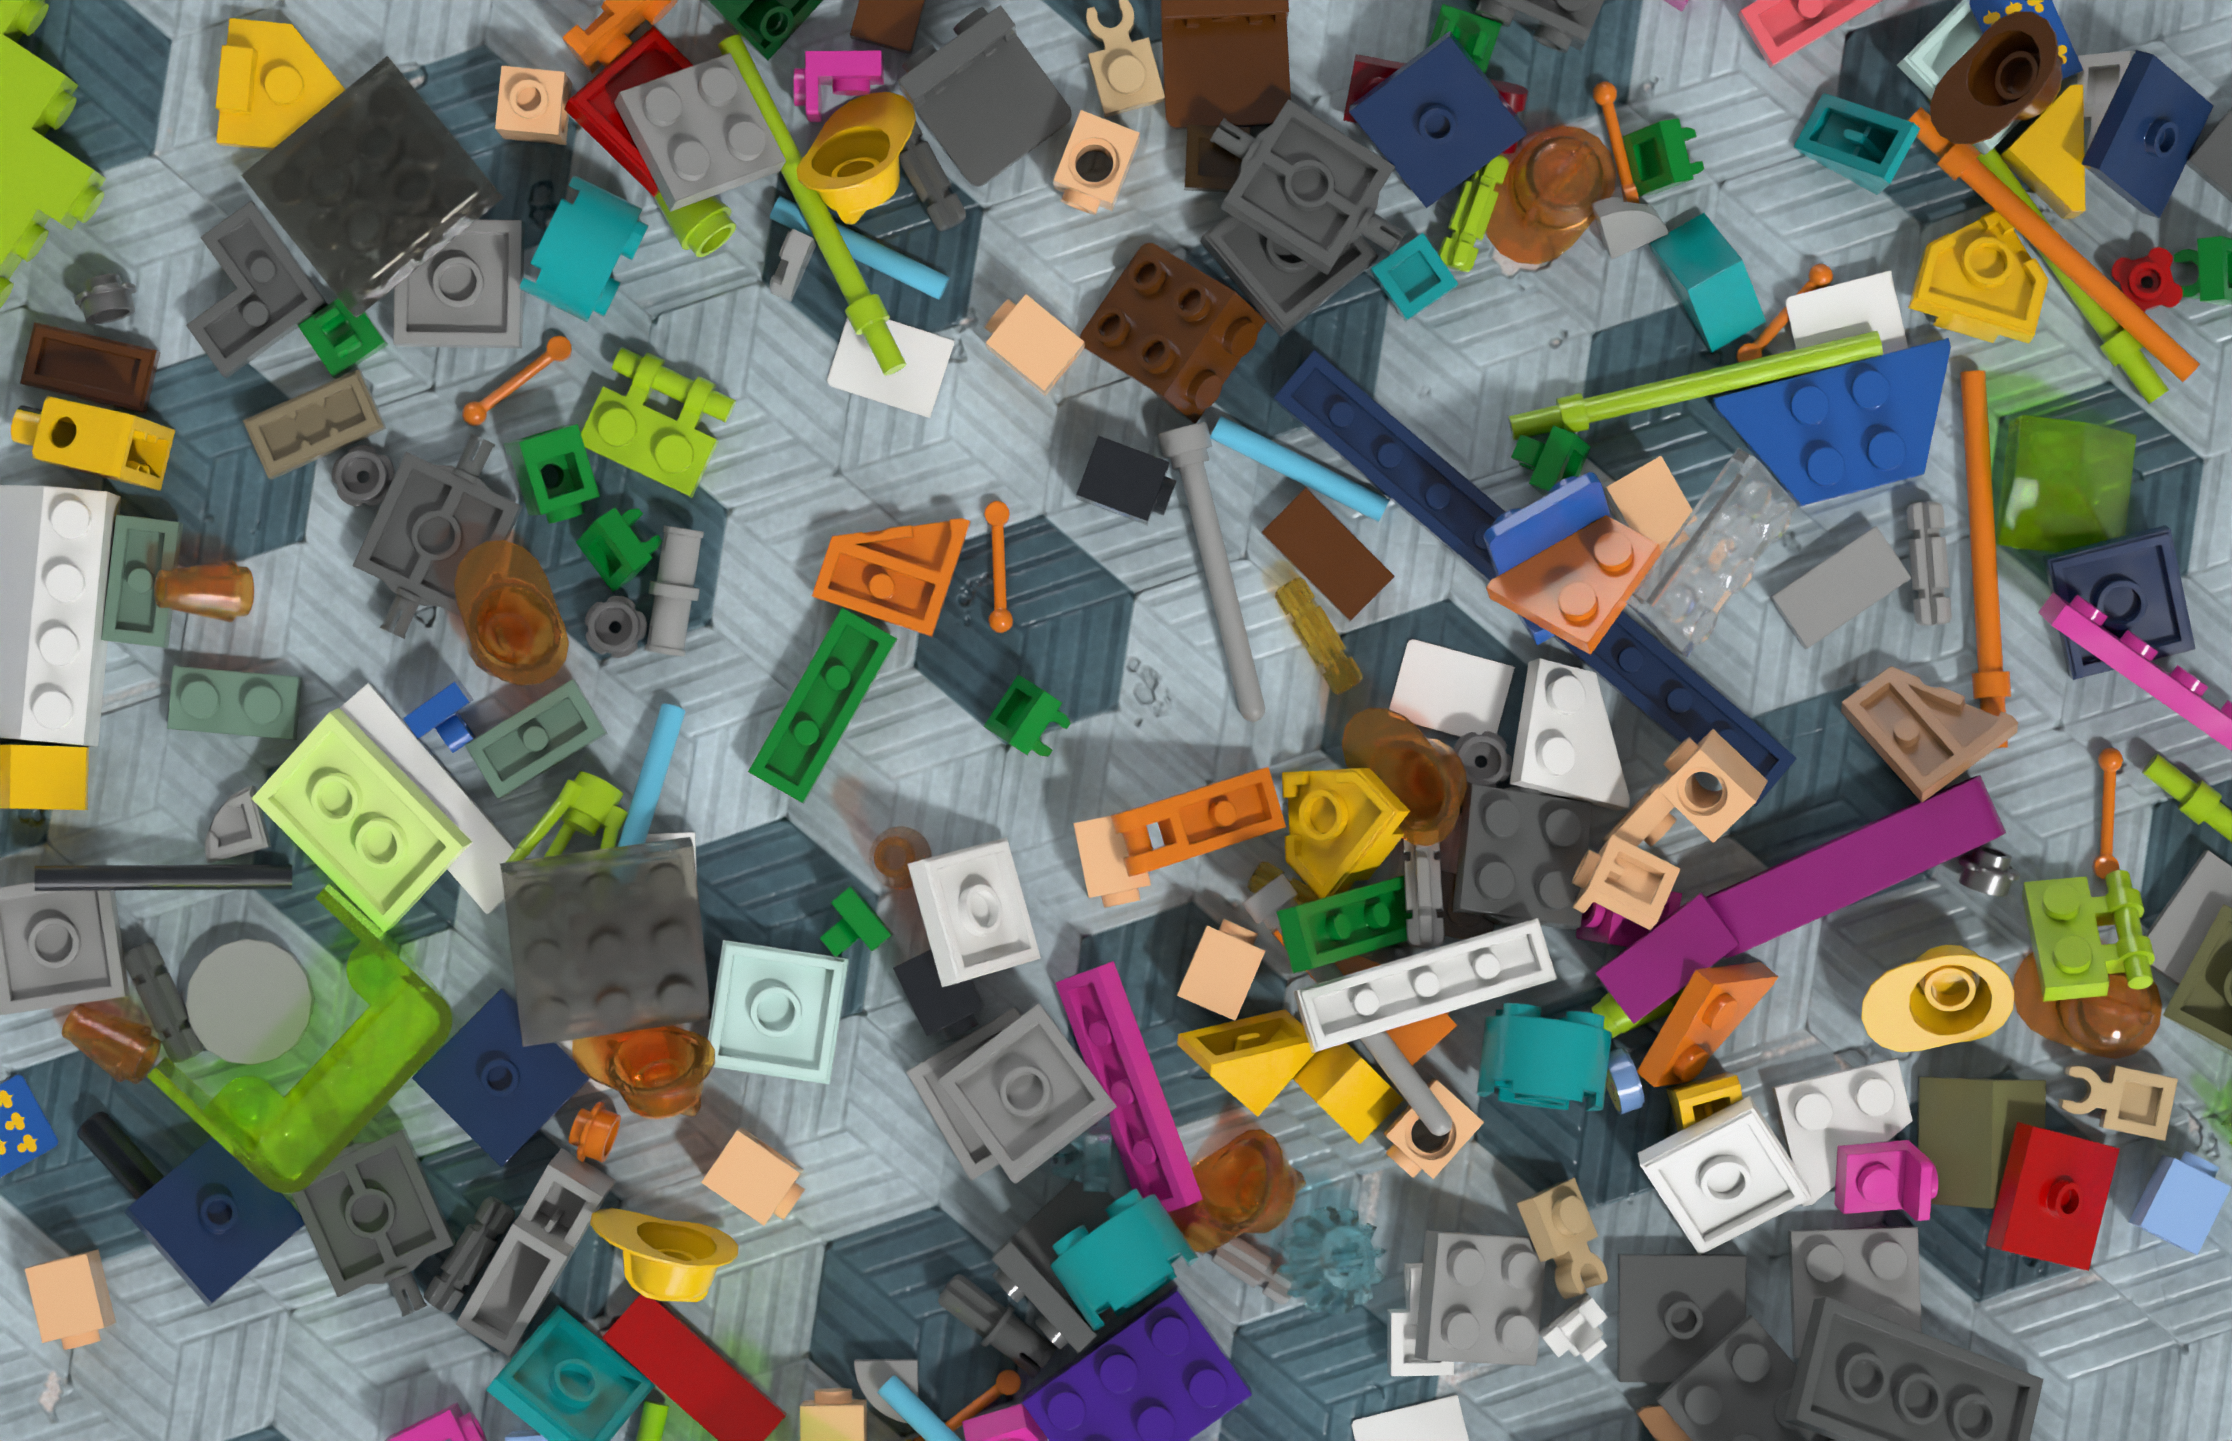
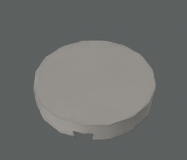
[186,939,315,1065]

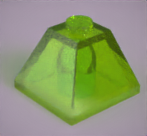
[1996,415,2136,553]

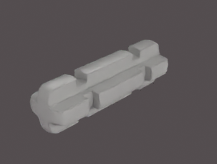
[1906,502,1952,626]
[1402,824,1445,949]
[1184,1215,1300,1305]

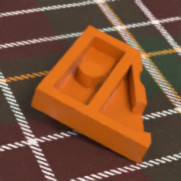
[562,0,678,74]
[1486,515,1662,655]
[812,518,971,637]
[1637,962,1778,1087]

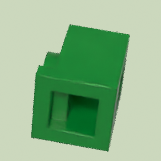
[504,424,600,524]

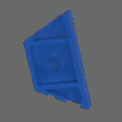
[1711,338,1951,507]

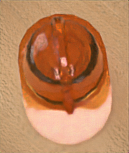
[1486,126,1616,265]
[454,540,569,686]
[1342,707,1468,846]
[2013,952,2162,1059]
[572,1011,715,1120]
[1168,1129,1306,1253]

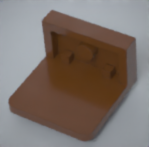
[1160,0,1291,130]
[1079,243,1267,424]

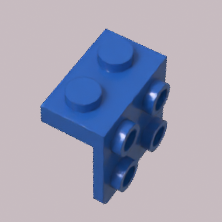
[1483,472,1647,645]

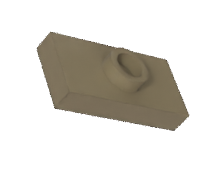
[243,369,387,480]

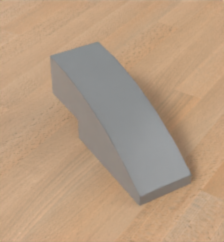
[456,1148,616,1357]

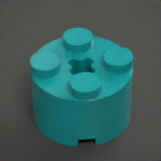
[519,175,649,322]
[1476,1003,1612,1111]
[1050,1188,1199,1331]

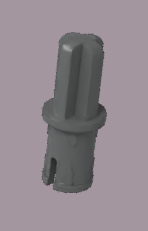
[938,1274,1057,1378]

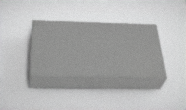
[1770,526,1912,649]
[2144,850,2232,986]

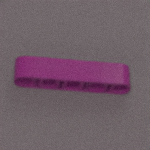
[1706,775,2006,959]

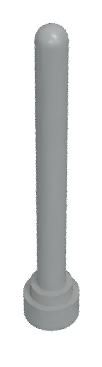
[1158,422,1265,722]
[1242,873,1452,1136]

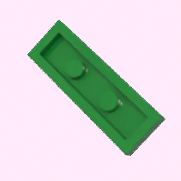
[748,608,898,804]
[1276,875,1412,974]

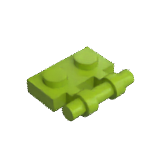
[581,347,736,498]
[2022,870,2155,1001]

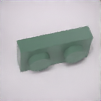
[101,515,183,648]
[167,666,302,740]
[465,679,608,799]

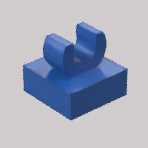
[403,680,476,753]

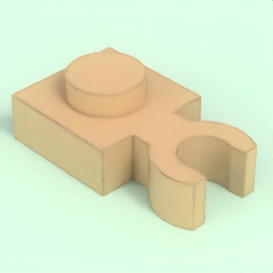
[1086,0,1165,118]
[2058,1065,2178,1141]
[1517,1178,1608,1299]

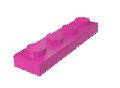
[2038,592,2232,751]
[1055,961,1203,1212]

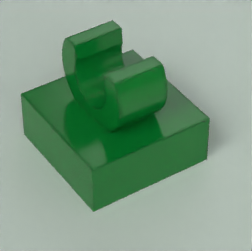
[1428,4,1502,74]
[1622,118,1704,197]
[2174,236,2232,306]
[298,290,388,379]
[1511,425,1591,496]
[576,508,662,592]
[983,675,1071,757]
[820,886,894,957]

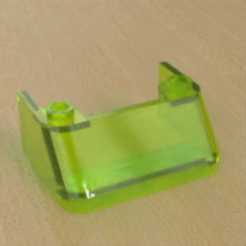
[147,881,453,1194]

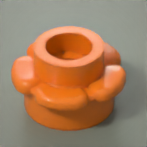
[569,1102,621,1163]

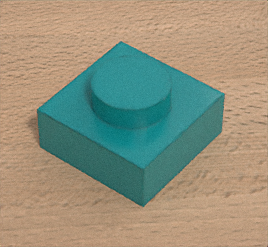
[1370,233,1459,322]

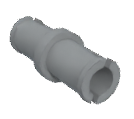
[644,525,704,656]

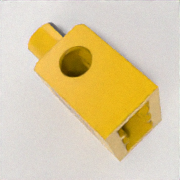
[11,396,175,491]

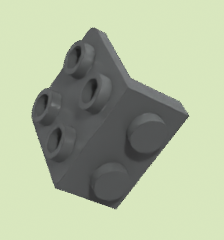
[898,5,1071,187]
[992,1173,1116,1353]

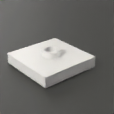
[908,837,1041,987]
[1637,1096,1812,1255]

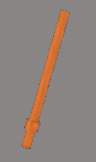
[1908,107,2200,382]
[1960,370,2011,749]

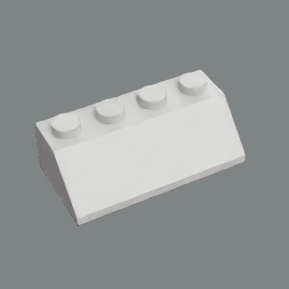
[0,485,121,747]

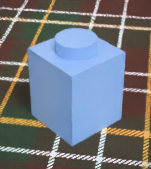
[2129,1151,2231,1255]

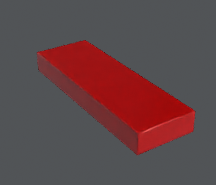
[602,1294,787,1441]

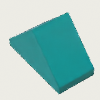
[1793,93,1921,195]
[1648,213,1766,353]

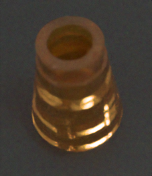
[154,560,254,623]
[869,826,932,889]
[62,1004,161,1084]

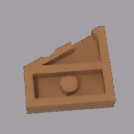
[1841,666,2018,802]

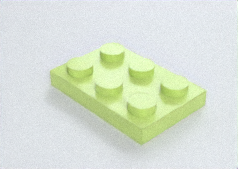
[251,708,472,932]

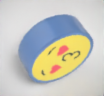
[1606,1048,1644,1115]

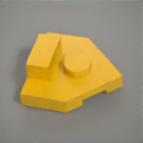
[215,18,351,152]
[1908,209,2049,344]
[1282,768,1410,899]

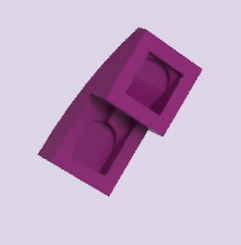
[1596,892,1740,1024]

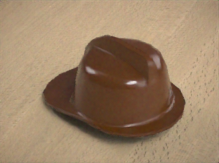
[1930,11,2063,145]

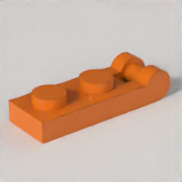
[1111,767,1286,877]

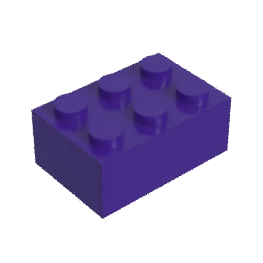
[1022,1285,1252,1441]

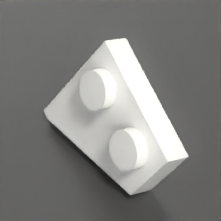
[1510,658,1630,811]
[1772,1058,1913,1207]

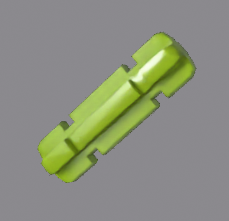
[1438,154,1509,272]

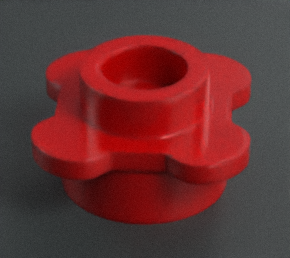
[2111,247,2183,312]

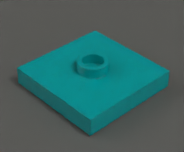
[486,1305,655,1441]

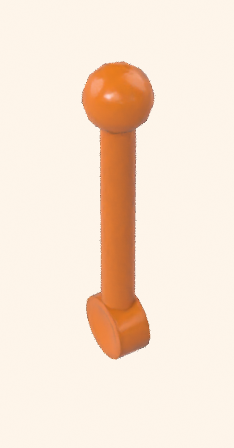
[1593,81,1640,204]
[1736,264,1833,363]
[462,336,572,426]
[985,501,1013,633]
[2092,747,2123,879]
[913,1369,1021,1441]

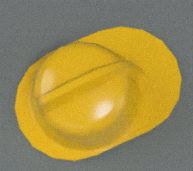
[796,92,916,225]
[1861,944,2014,1052]
[590,1208,738,1302]

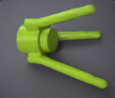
[504,771,628,911]

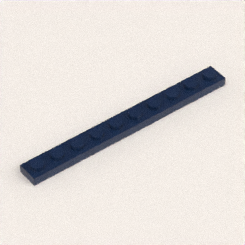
[1273,350,1797,807]

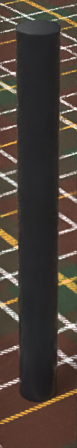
[34,864,292,891]

